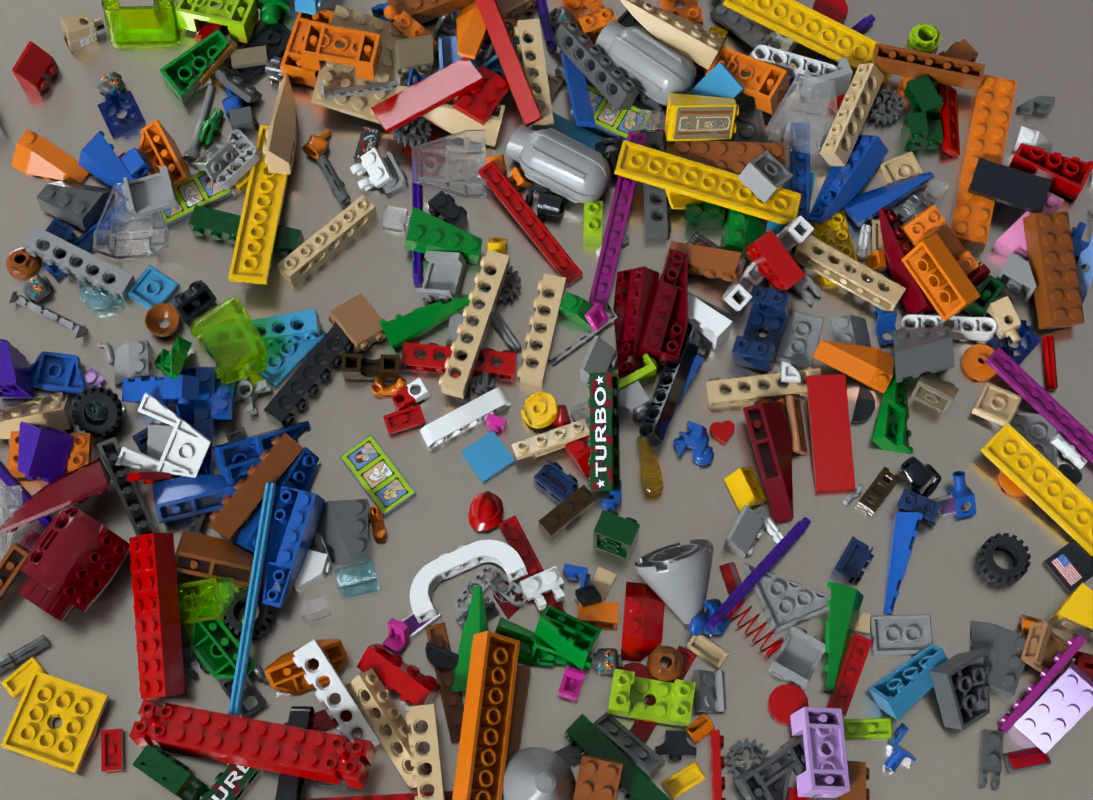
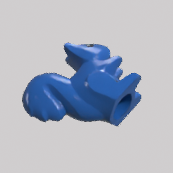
[673,421,714,466]
[689,598,731,636]

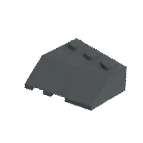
[36,181,118,232]
[893,326,955,383]
[318,499,372,564]
[971,621,1027,699]
[930,648,990,730]

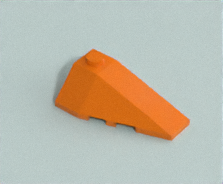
[456,2,489,60]
[12,128,91,184]
[812,340,894,393]

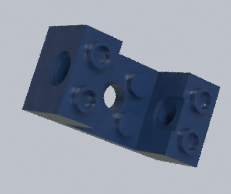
[731,285,793,372]

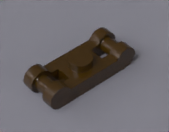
[856,467,901,516]

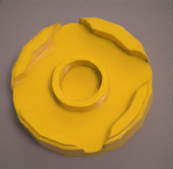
[521,392,559,428]

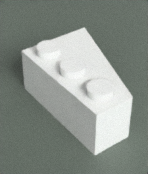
[688,293,733,351]

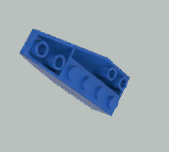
[807,135,889,223]
[176,367,219,474]
[234,447,319,560]
[153,474,248,524]
[262,486,325,608]

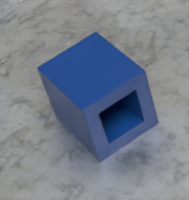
[121,147,154,179]

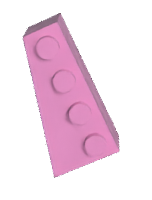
[992,192,1064,262]

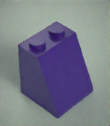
[0,339,34,398]
[18,421,75,483]

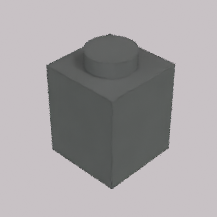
[229,106,258,133]

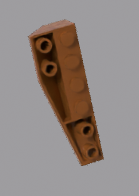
[175,530,293,595]

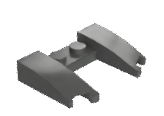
[733,736,818,800]

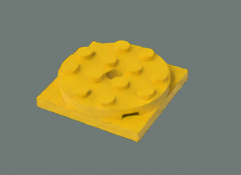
[0,670,109,774]

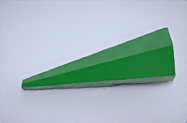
[824,582,864,691]

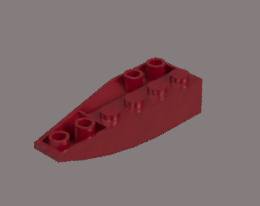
[879,208,937,315]
[637,248,688,361]
[613,266,660,379]
[743,401,794,523]
[0,458,111,534]

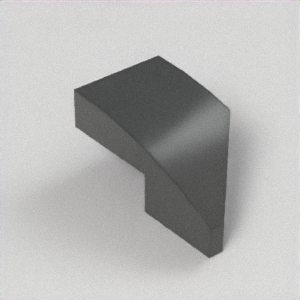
[1016,96,1055,116]

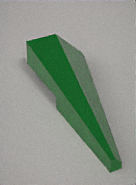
[379,292,470,353]
[154,337,192,379]
[872,357,913,454]
[450,586,488,692]
[495,617,592,669]

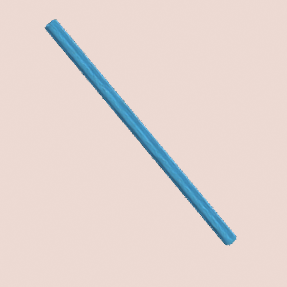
[228,482,277,716]

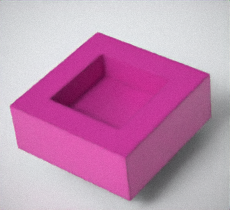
[584,303,609,330]
[486,413,507,432]

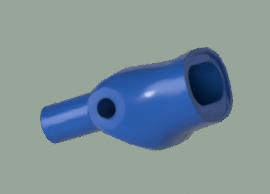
[222,87,243,118]

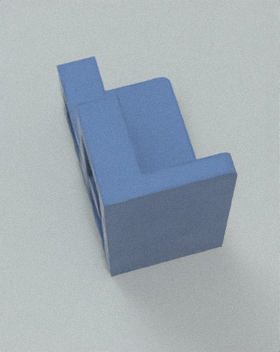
[438,35,477,70]

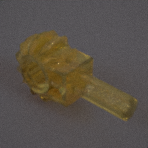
[636,435,664,494]

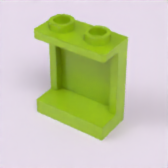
[613,353,658,391]

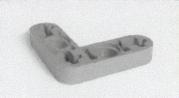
[216,129,262,190]
[454,564,528,614]

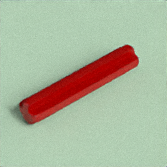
[1043,336,1058,391]

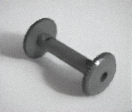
[433,13,497,65]

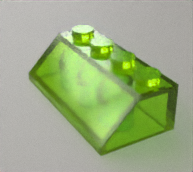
[177,578,234,625]

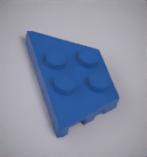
[28,351,86,394]

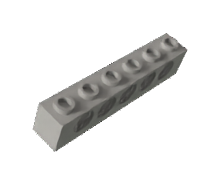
[23,225,135,300]

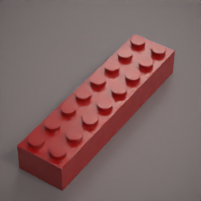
[129,532,186,699]

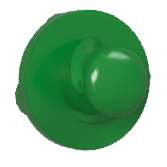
[256,0,290,25]

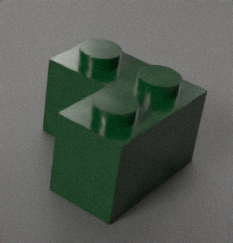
[904,74,944,120]
[901,112,943,151]
[684,200,724,231]
[963,275,1005,317]

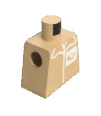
[60,13,105,53]
[985,296,1021,345]

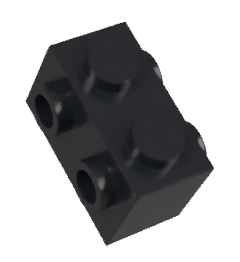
[428,190,468,229]
[171,280,217,322]

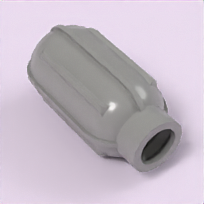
[595,20,697,106]
[506,124,612,204]

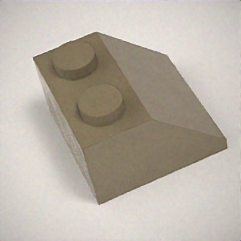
[390,34,434,76]
[911,372,959,414]

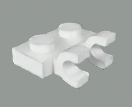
[350,147,393,192]
[520,566,565,612]

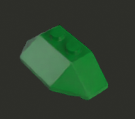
[720,208,763,266]
[190,605,258,679]

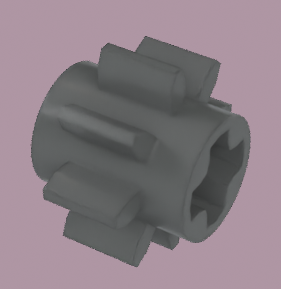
[265,56,283,80]
[472,372,495,395]

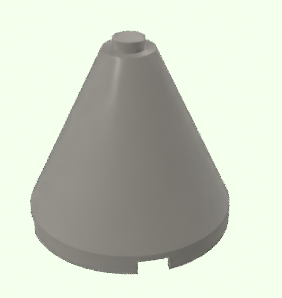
[635,539,714,625]
[502,747,576,800]

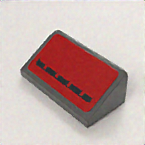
[1003,747,1051,774]

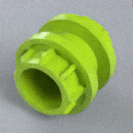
[906,23,941,54]

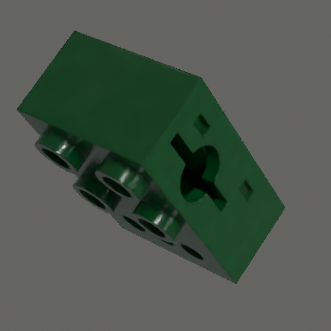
[593,510,640,561]
[132,744,208,800]

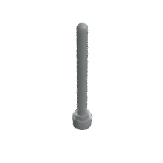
[183,84,215,163]

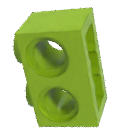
[583,201,603,244]

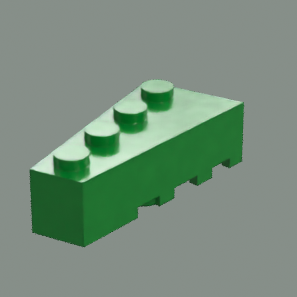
[159,29,231,105]
[404,207,483,265]

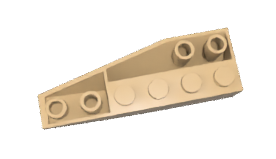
[621,0,724,69]
[263,74,297,174]
[395,86,505,147]
[0,392,73,439]

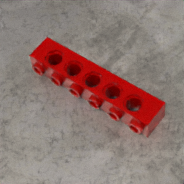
[401,341,518,381]

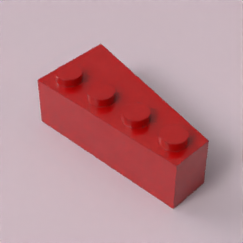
[1008,143,1093,201]
[357,643,441,706]

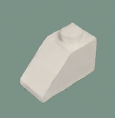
[1012,126,1053,153]
[294,550,332,592]

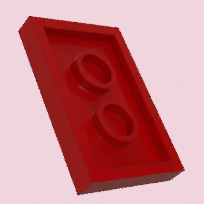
[453,65,510,126]

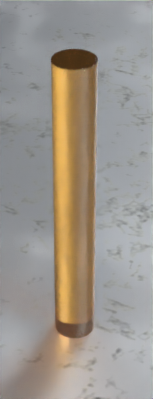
[198,41,238,86]

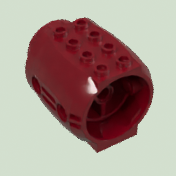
[18,505,129,623]

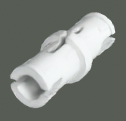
[1050,434,1088,469]

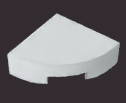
[781,362,801,383]

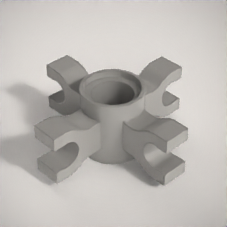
[234,368,272,416]

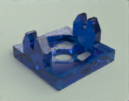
[98,90,145,137]
[987,320,1041,365]

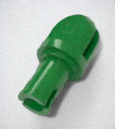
[199,108,224,145]

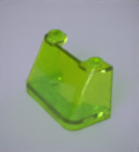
[101,0,182,48]
[190,296,267,385]

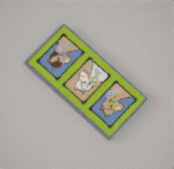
[570,84,651,141]
[158,171,233,227]
[340,434,416,517]

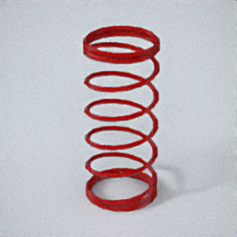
[727,598,785,658]

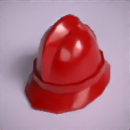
[468,491,504,531]

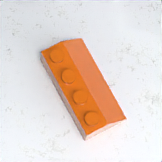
[901,234,980,322]

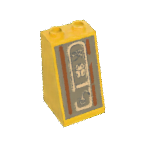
[664,93,739,141]
[1049,583,1093,642]

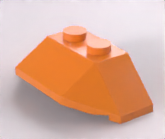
[139,119,189,188]
[264,639,348,695]

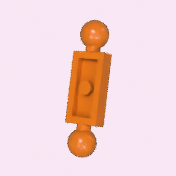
[384,5,439,54]

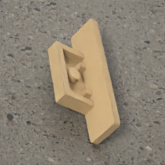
[512,419,590,460]

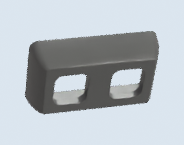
[220,676,266,718]

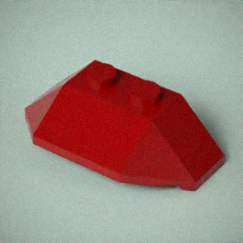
[621,582,665,662]

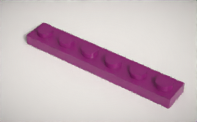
[999,634,1087,733]

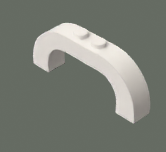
[722,216,814,312]
[410,540,528,624]

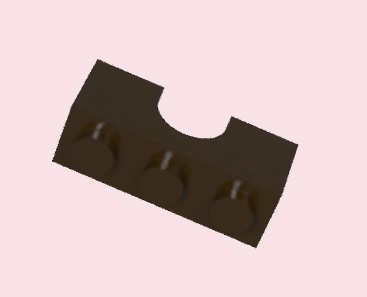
[341,353,402,381]
[538,485,596,541]

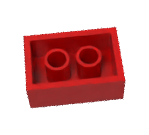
[745,230,805,291]

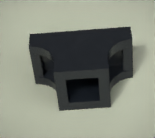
[655,730,697,762]

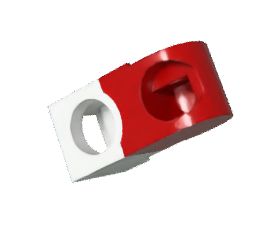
[391,378,431,411]

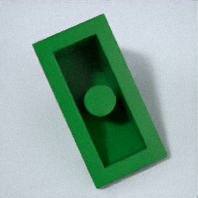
[559,292,593,329]

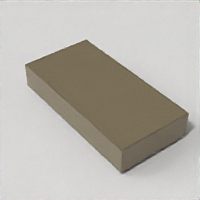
[230,45,268,69]

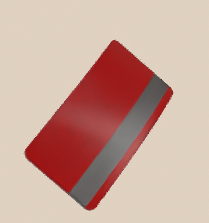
[719,562,742,596]

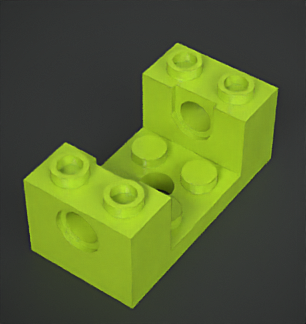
[175,0,259,43]
[607,669,696,728]

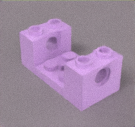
[790,707,850,798]

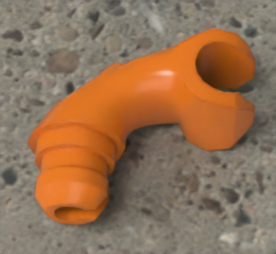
[371,378,407,395]
[369,506,387,542]

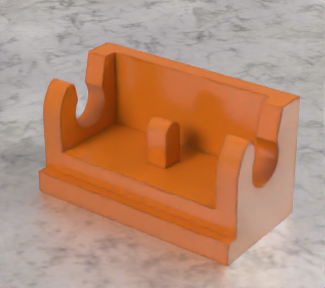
[578,601,619,630]

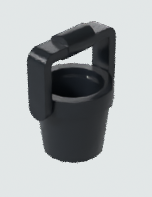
[595,137,623,178]
[525,186,565,219]
[900,456,942,498]

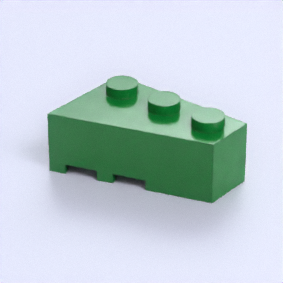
[534,605,602,670]

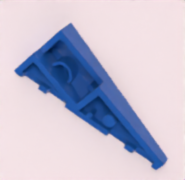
[78,131,136,198]
[842,172,934,228]
[213,421,310,485]
[884,512,923,615]

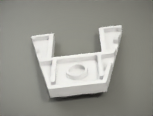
[115,392,212,478]

